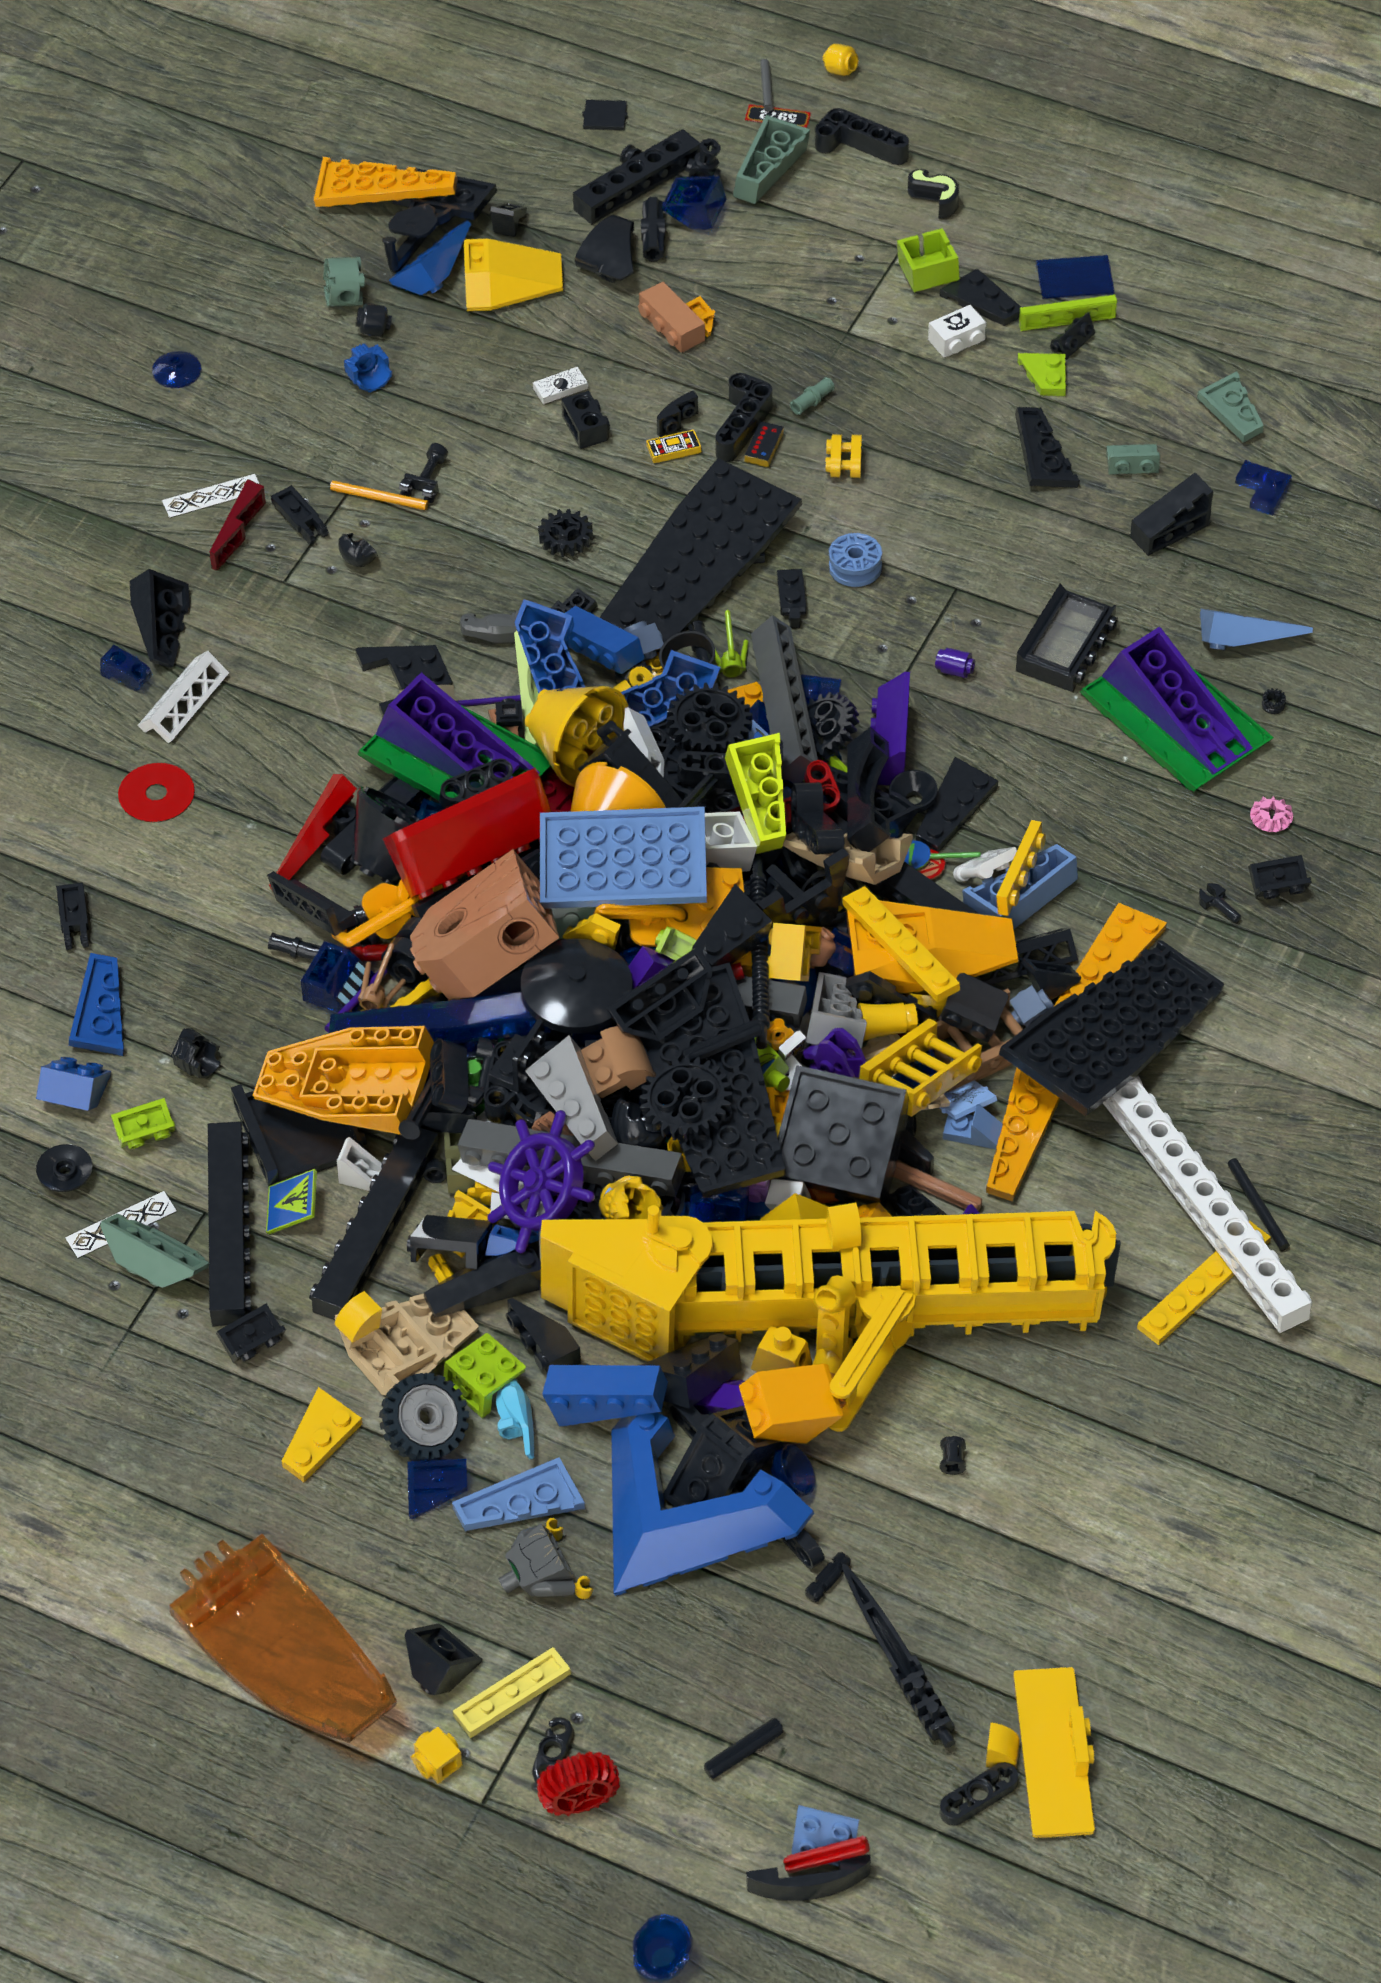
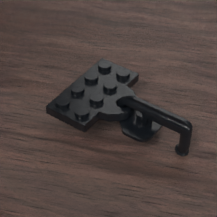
[382,168,497,273]

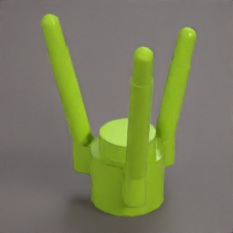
[715,610,748,677]

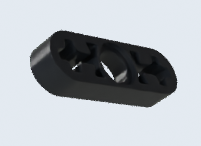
[940,1762,1018,1826]

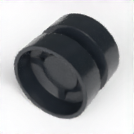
[381,917,429,990]

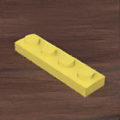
[453,1647,571,1738]

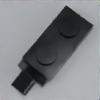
[777,569,806,629]

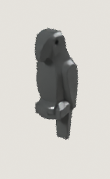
[460,611,519,644]

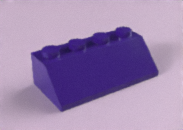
[870,672,910,785]

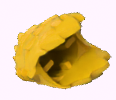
[599,1175,663,1219]

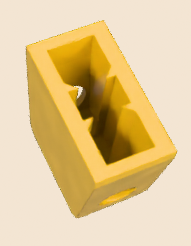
[751,1326,812,1372]

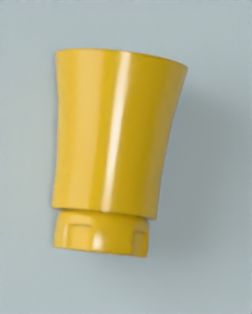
[857,1003,918,1041]

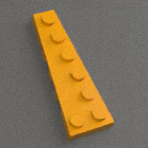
[1054,903,1167,1006]
[986,1067,1060,1202]

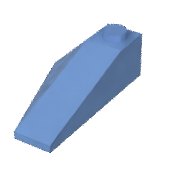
[1200,609,1313,650]

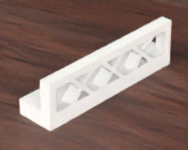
[138,651,229,743]

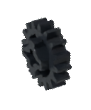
[538,509,593,557]

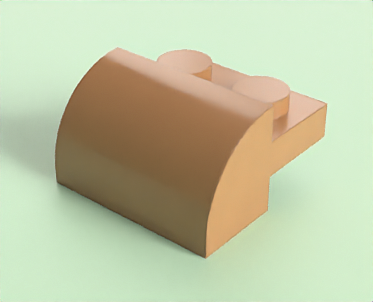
[581,1026,655,1098]

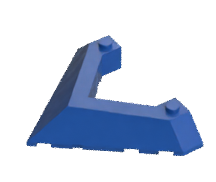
[515,599,721,728]
[611,1412,814,1596]

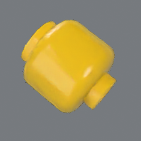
[823,44,859,76]

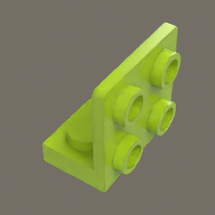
[443,1333,526,1418]

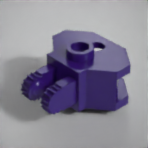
[803,1028,867,1078]

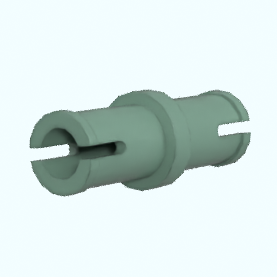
[790,377,835,415]

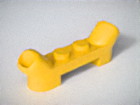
[812,1275,856,1379]

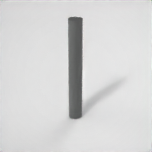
[760,59,773,112]

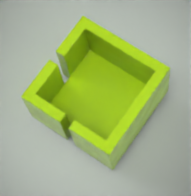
[897,228,960,292]

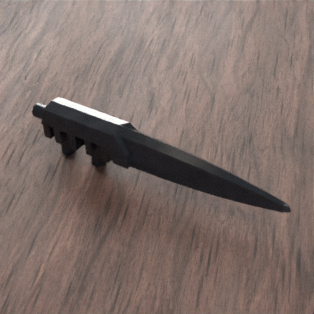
[842,1564,956,1748]

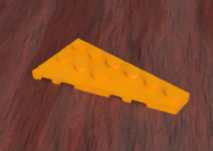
[314,157,457,207]

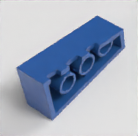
[542,1365,668,1427]

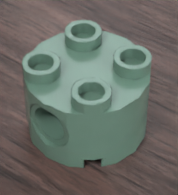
[323,257,365,306]

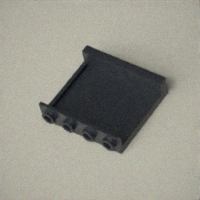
[231,1084,367,1187]

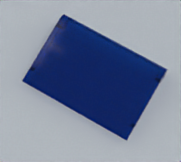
[1036,255,1114,299]

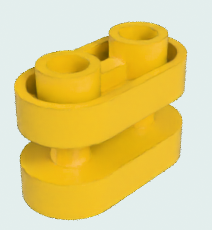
[825,434,862,478]

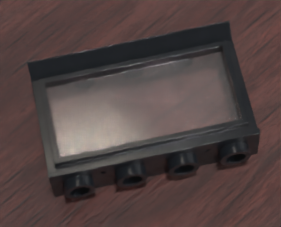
[1016,583,1118,692]

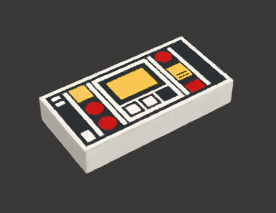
[778,1030,806,1061]

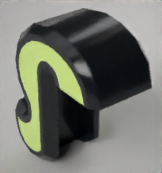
[908,169,959,218]

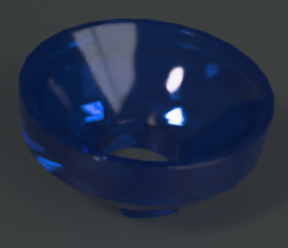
[771,1444,816,1497]

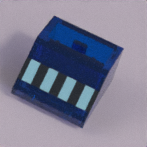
[301,941,375,1013]

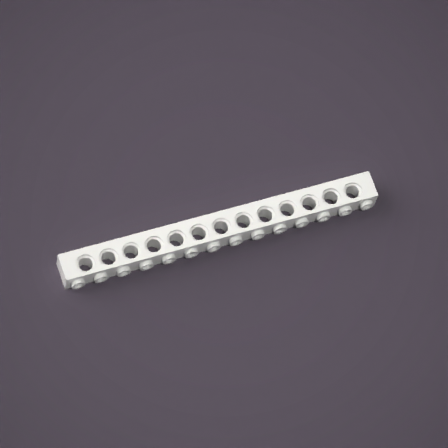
[1103,1075,1312,1333]

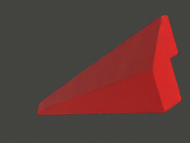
[269,774,357,891]

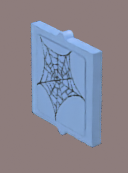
[940,1080,997,1120]

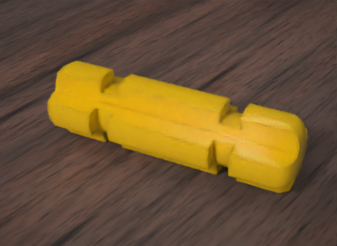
[428,1253,453,1283]

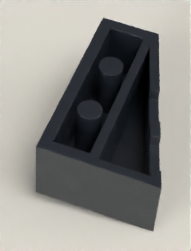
[1130,472,1213,556]
[641,1333,742,1408]

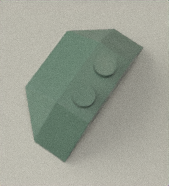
[100,1213,209,1288]

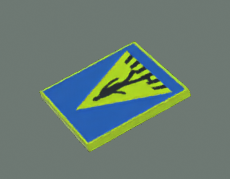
[266,1169,317,1235]

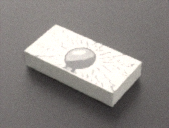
[533,367,588,404]

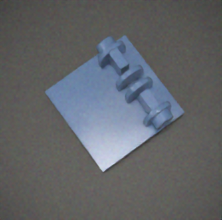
[791,1805,859,1867]

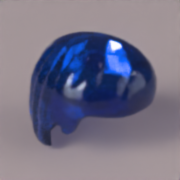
[633,1914,693,1982]

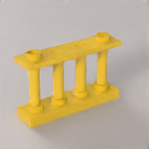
[859,1018,982,1117]

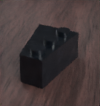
[692,884,772,967]

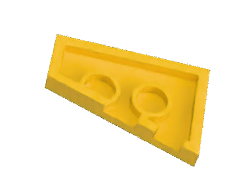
[282,1387,363,1482]

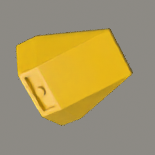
[464,239,563,311]

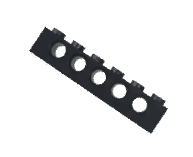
[573,129,701,225]

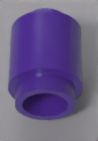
[935,648,975,678]

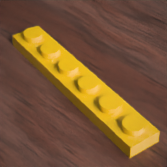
[842,886,960,1003]
[1137,1220,1271,1345]

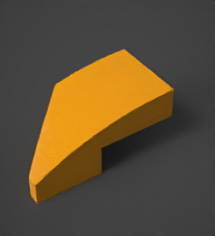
[686,296,715,337]

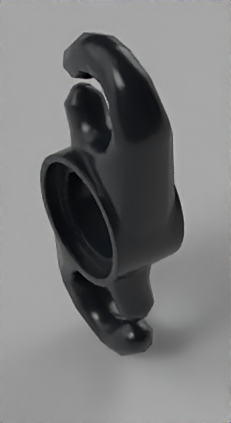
[532,1717,573,1782]

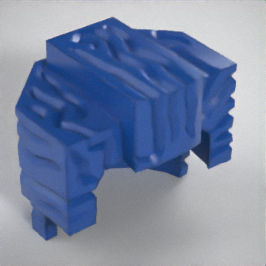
[344,343,392,392]

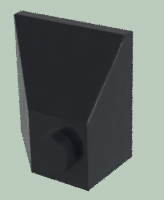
[405,1623,482,1695]

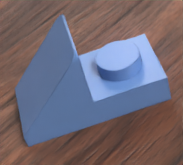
[943,1104,1002,1149]

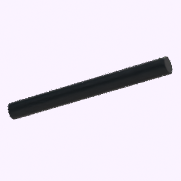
[1227,1158,1290,1251]

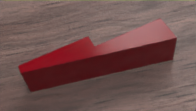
[209,479,266,571]

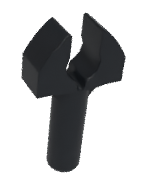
[1199,883,1241,923]

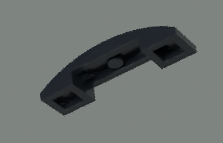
[746,1854,871,1901]

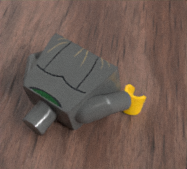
[499,1518,593,1599]

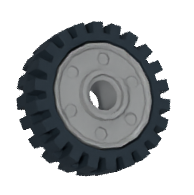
[379,1373,469,1462]

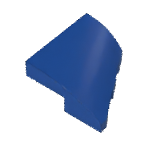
[485,1225,539,1256]

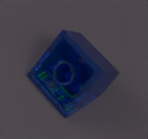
[661,176,727,230]

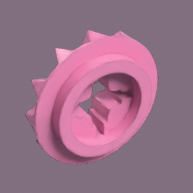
[1250,796,1293,832]

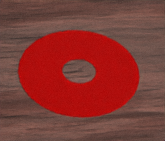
[118,763,194,822]

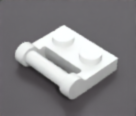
[953,847,1017,882]

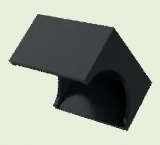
[774,1065,909,1209]

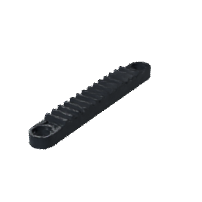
[668,1403,825,1569]

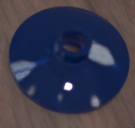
[152,351,201,388]

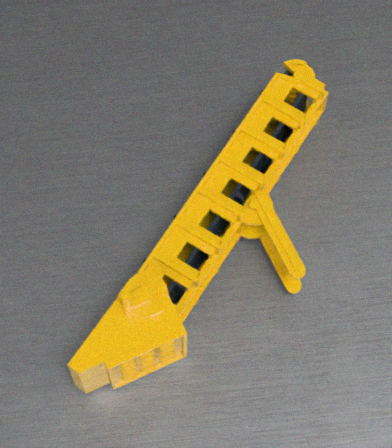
[540,1205,1121,1432]

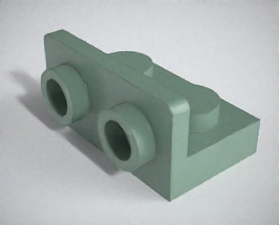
[1106,444,1160,474]

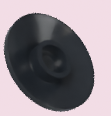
[36,1144,93,1192]

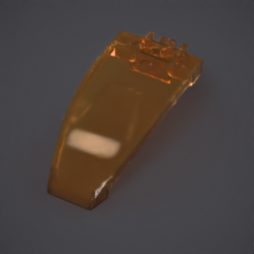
[169,1534,397,1743]

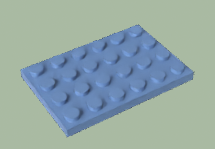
[540,807,707,909]

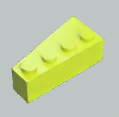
[725,733,786,854]

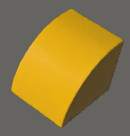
[826,1203,862,1250]
[334,1291,382,1343]
[986,1722,1020,1769]

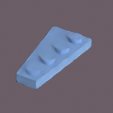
[452,1457,585,1531]

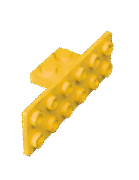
[1013,1667,1094,1838]

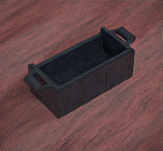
[578,721,683,808]

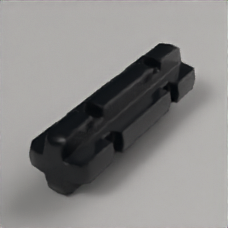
[805,1552,851,1602]

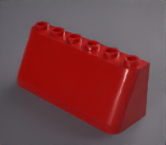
[383,767,552,899]

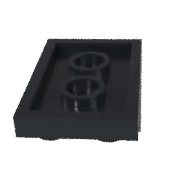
[663,1406,785,1507]

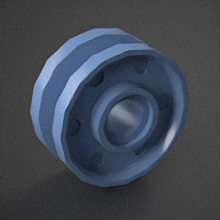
[829,533,882,587]

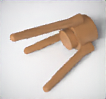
[358,943,406,1012]

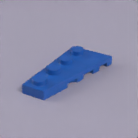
[68,953,123,1056]

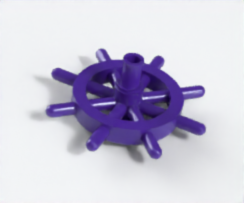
[488,1110,595,1253]

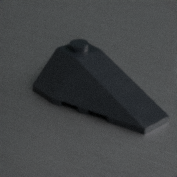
[130,569,190,668]
[424,1246,541,1318]

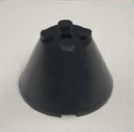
[350,786,422,886]

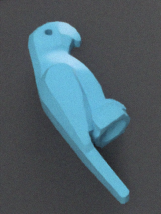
[496,1378,534,1459]

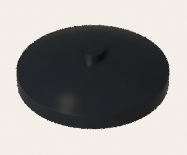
[521,939,632,1034]

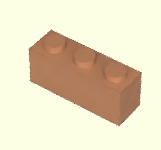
[638,282,705,353]

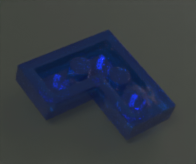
[1235,460,1292,516]

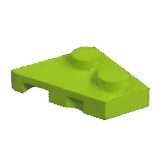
[1017,353,1066,396]

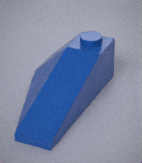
[389,220,471,295]

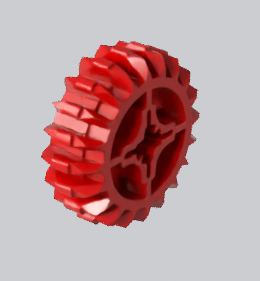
[537,1751,620,1816]

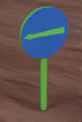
[904,840,981,870]

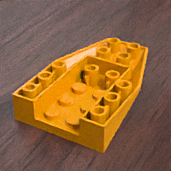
[846,900,1018,993]
[253,1026,434,1135]

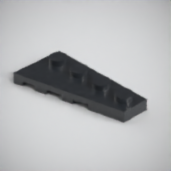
[916,757,998,852]

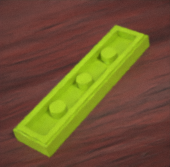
[1019,295,1117,331]

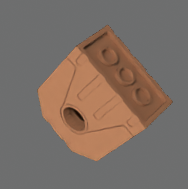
[410,849,559,999]

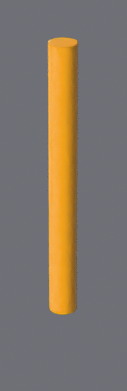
[330,481,428,510]

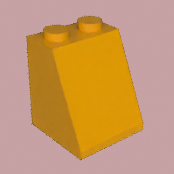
[739,1364,843,1444]

